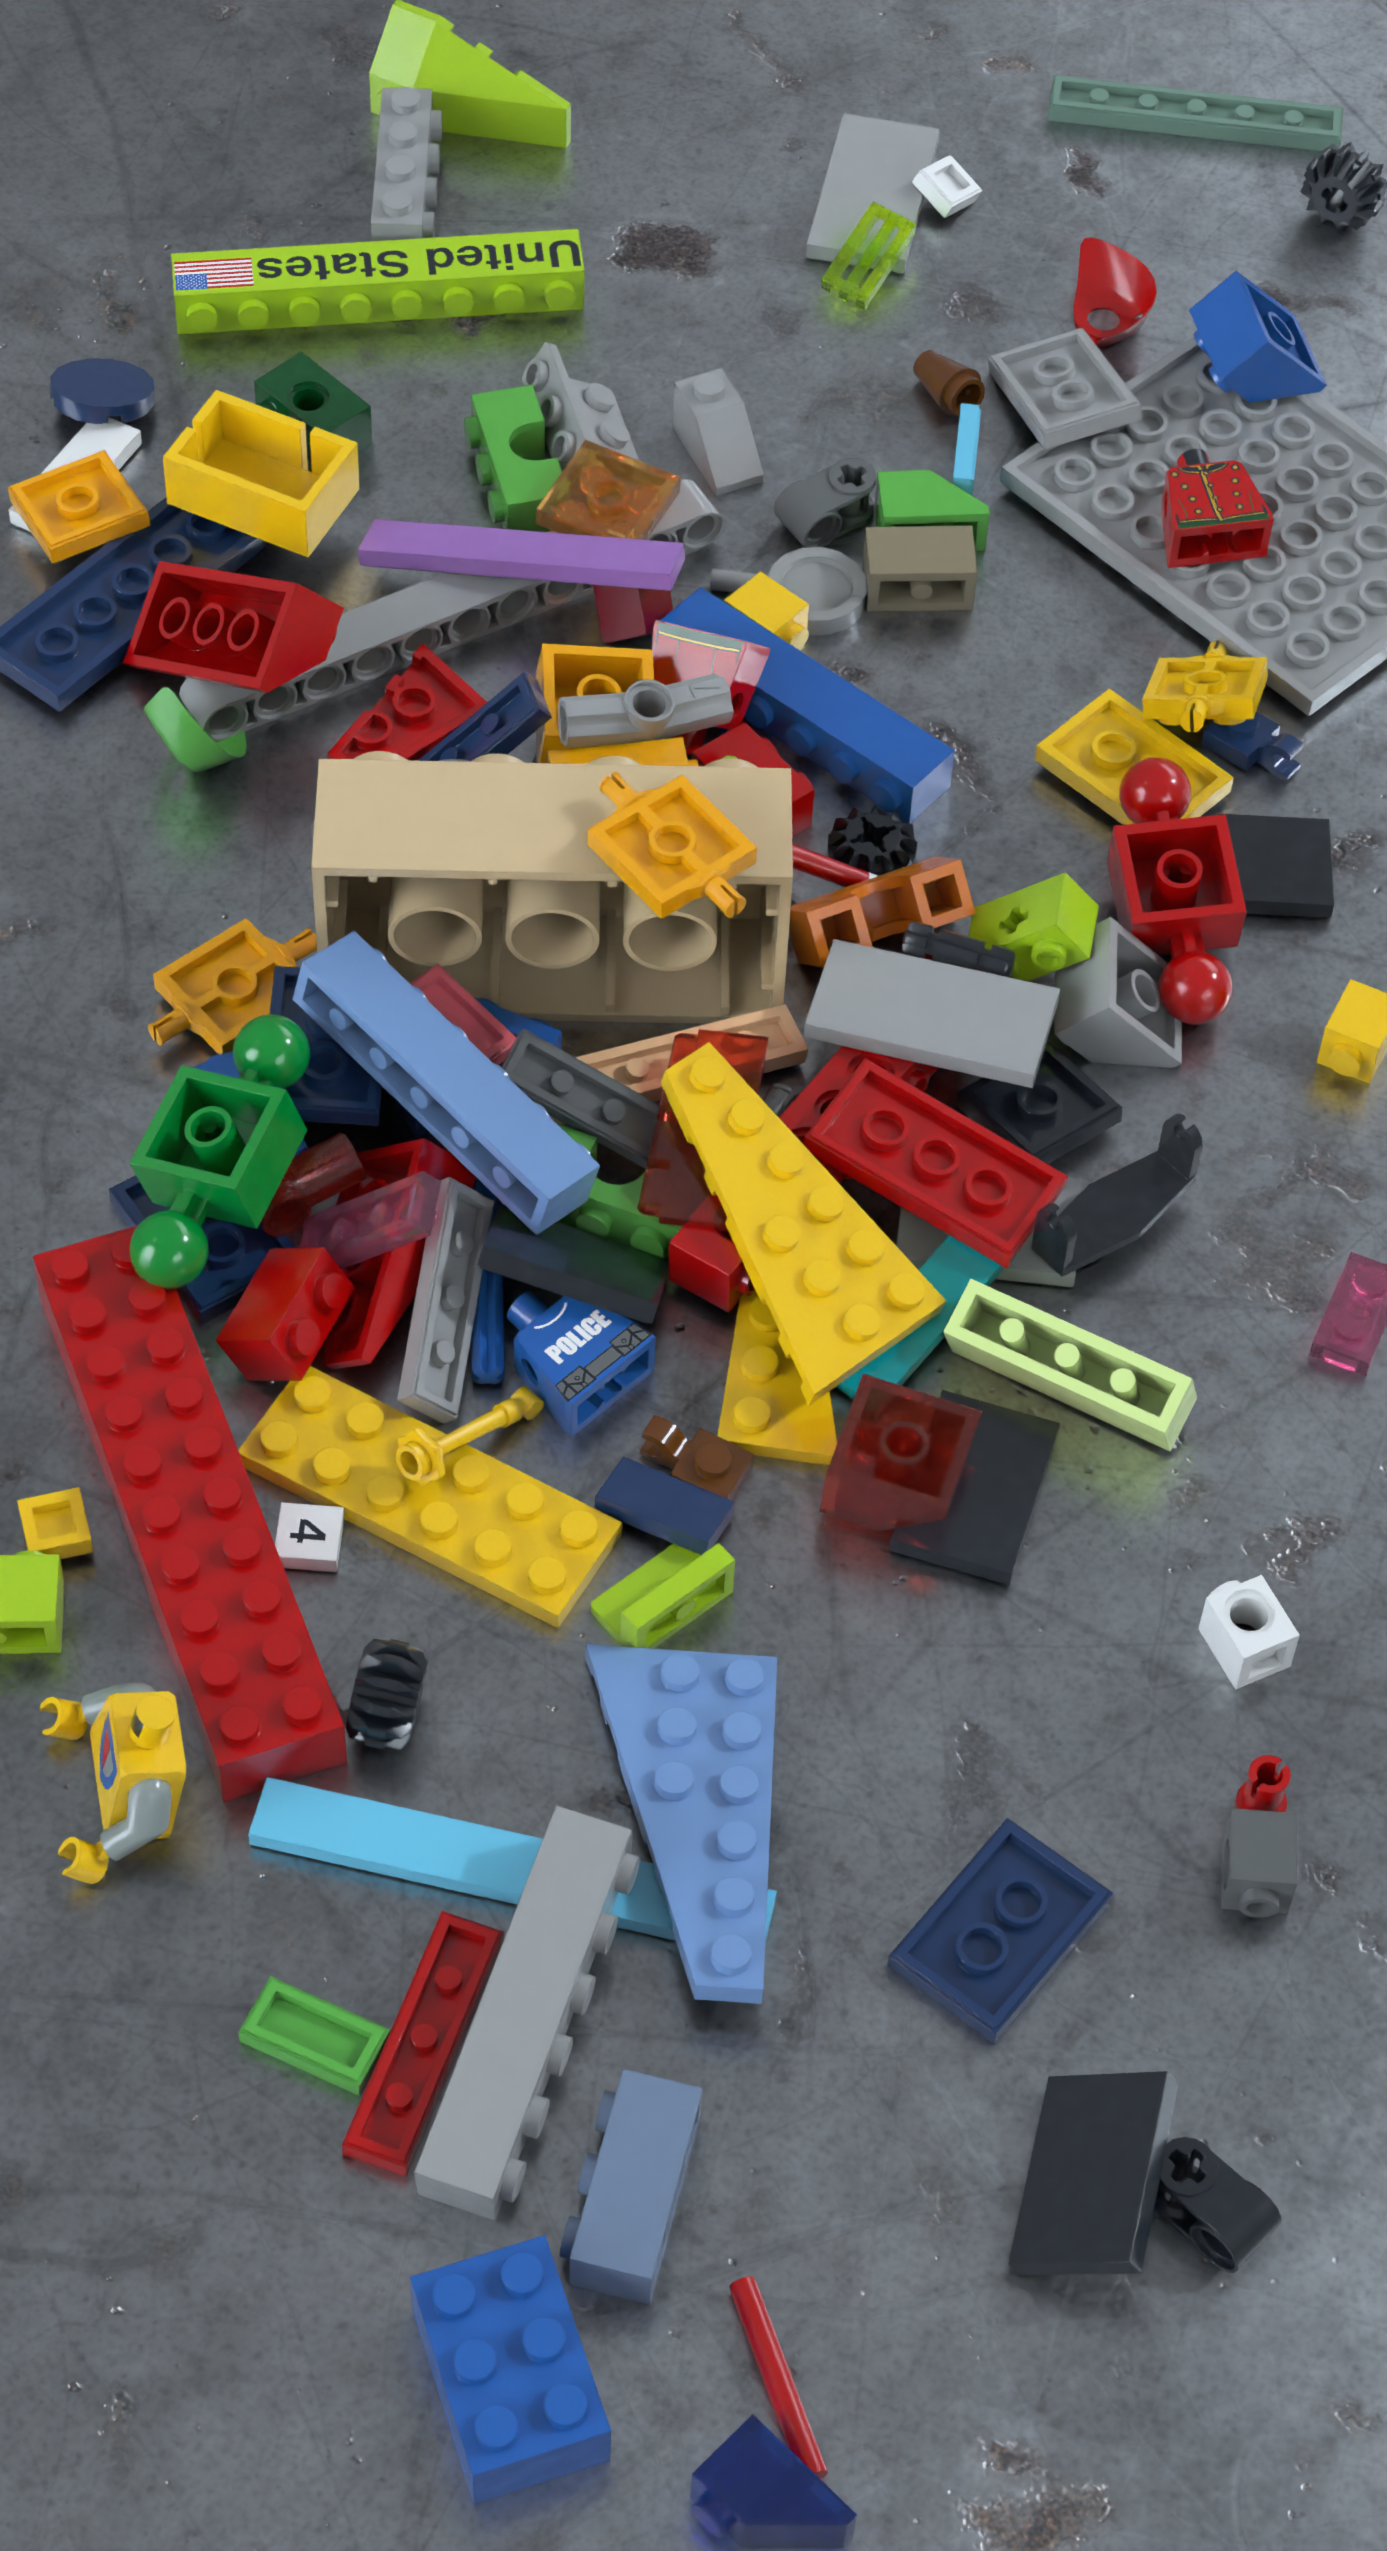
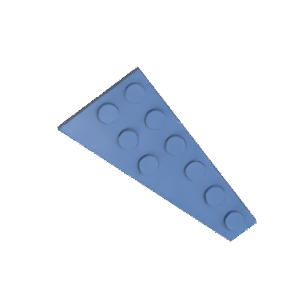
[585,1644,777,2004]

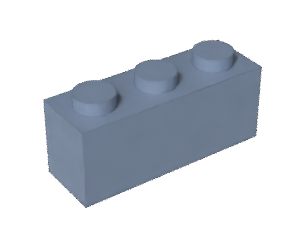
[559,2069,703,2305]

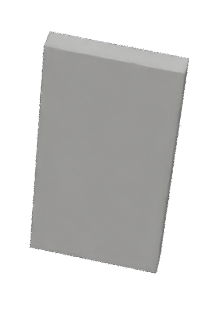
[806,113,940,274]
[804,939,1060,1088]

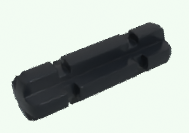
[902,921,1015,978]

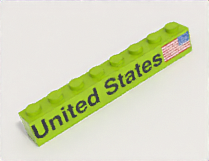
[171,229,585,335]

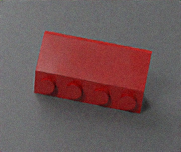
[123,561,344,693]

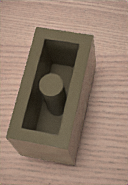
[862,526,978,612]

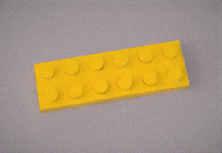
[238,1366,622,1629]

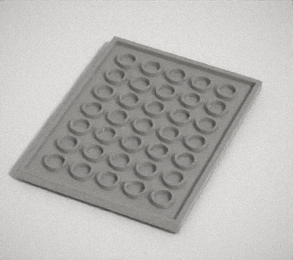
[1000,337,1387,716]

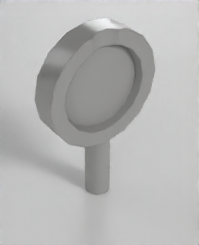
[710,547,867,636]

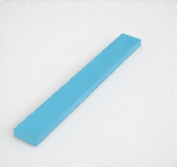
[248,1777,777,1944]

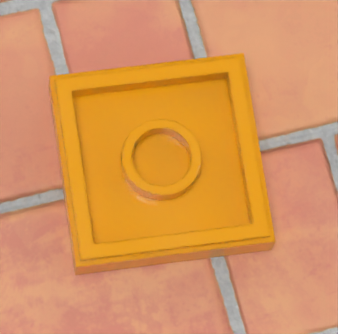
[7,450,151,564]

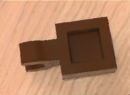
[639,1415,754,1500]

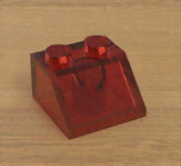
[819,1374,982,1531]

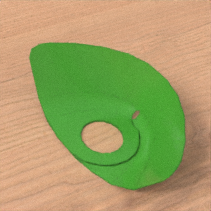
[143,687,247,772]

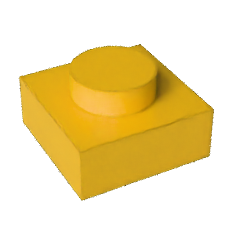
[17,1487,93,1559]

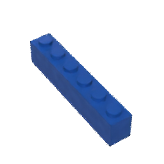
[660,587,955,824]

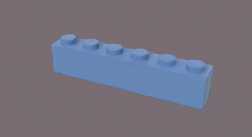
[292,931,600,1235]

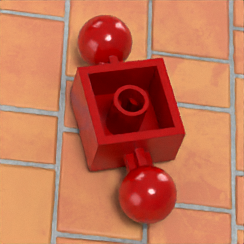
[1107,757,1247,1025]

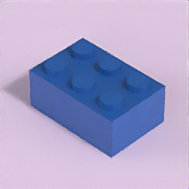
[410,2235,611,2505]

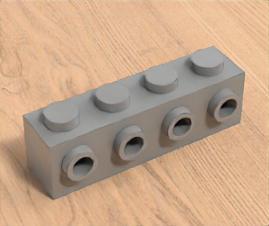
[371,87,442,241]

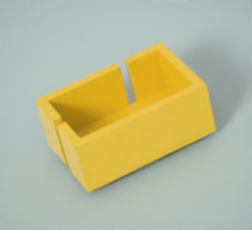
[163,390,359,557]

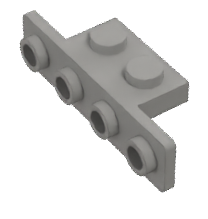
[522,342,640,520]

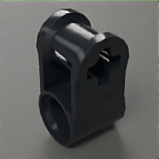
[1154,2137,1282,2273]

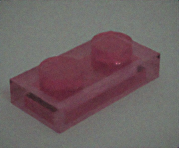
[1309,1252,1387,1376]

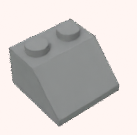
[1053,917,1182,1068]

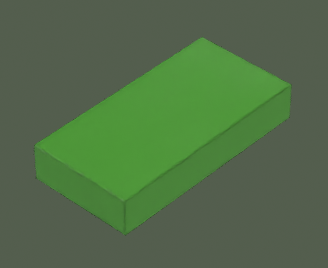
[238,1976,390,2096]

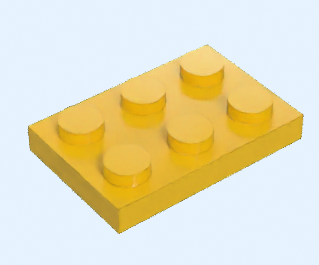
[1034,688,1234,825]

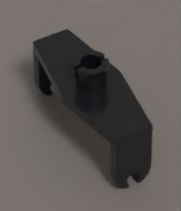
[1031,1113,1203,1277]

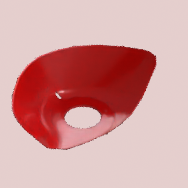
[1073,237,1157,349]

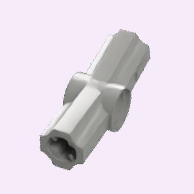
[557,673,734,748]

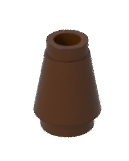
[913,350,985,416]

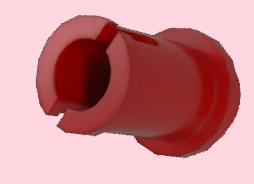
[1235,1755,1291,1812]

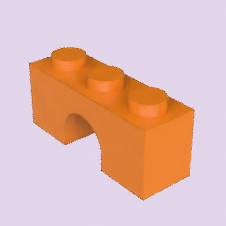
[789,856,976,968]

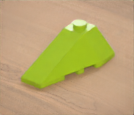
[369,0,571,148]

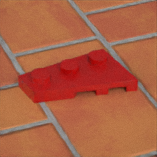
[327,643,487,761]

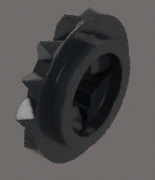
[828,805,918,876]

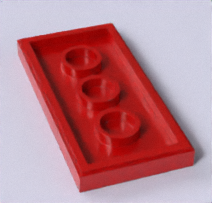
[803,1058,1069,1269]

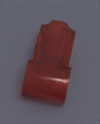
[260,1132,367,1237]

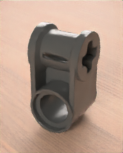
[773,458,876,548]

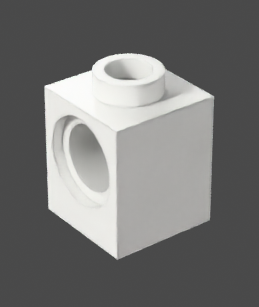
[1198,1575,1300,1690]

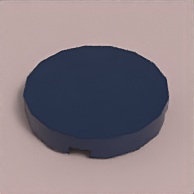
[50,358,155,424]

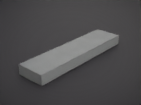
[397,1177,494,1423]

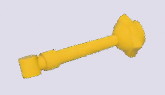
[396,1386,544,1487]

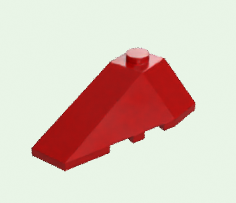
[324,1138,476,1370]

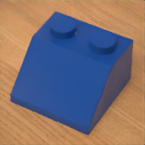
[1189,271,1327,403]

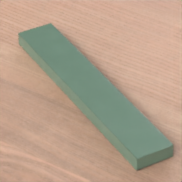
[1047,75,1344,151]

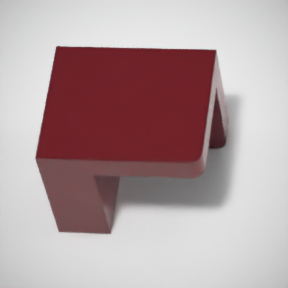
[593,585,673,643]

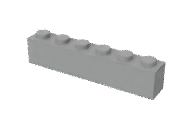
[414,1805,640,2221]

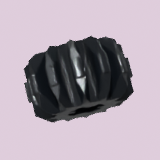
[1300,142,1387,232]
[345,1639,429,1750]

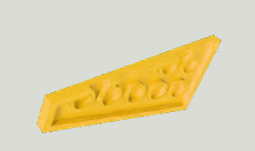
[661,1042,946,1406]

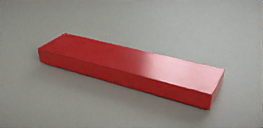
[342,1911,504,2177]

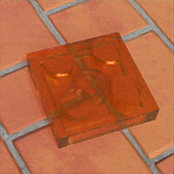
[536,440,681,540]

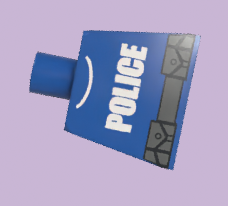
[507,1292,656,1438]

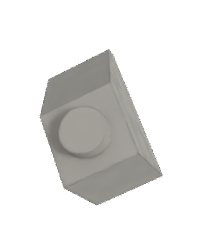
[673,368,764,496]

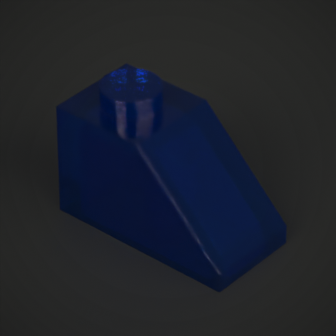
[690,2414,857,2548]

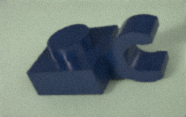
[1202,712,1303,781]

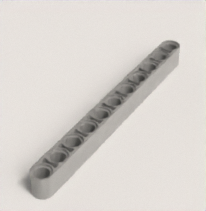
[179,479,724,741]

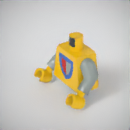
[40,1682,186,1884]

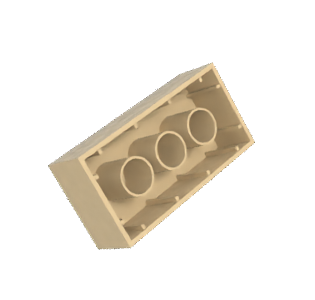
[311,751,793,1024]

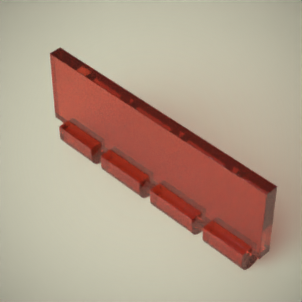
[637,1029,769,1232]

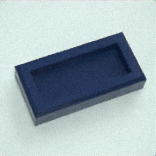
[594,1456,735,1555]

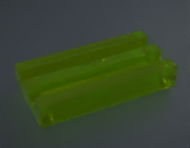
[821,201,916,311]

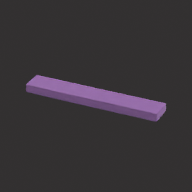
[358,519,685,591]

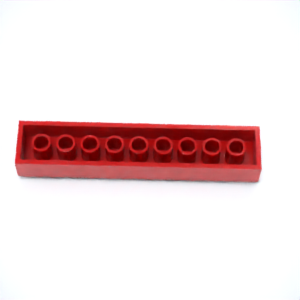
[33,1225,347,1803]

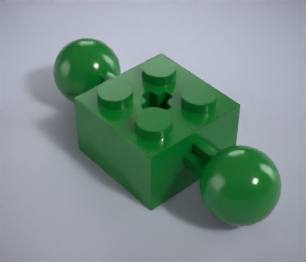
[129,1014,310,1289]

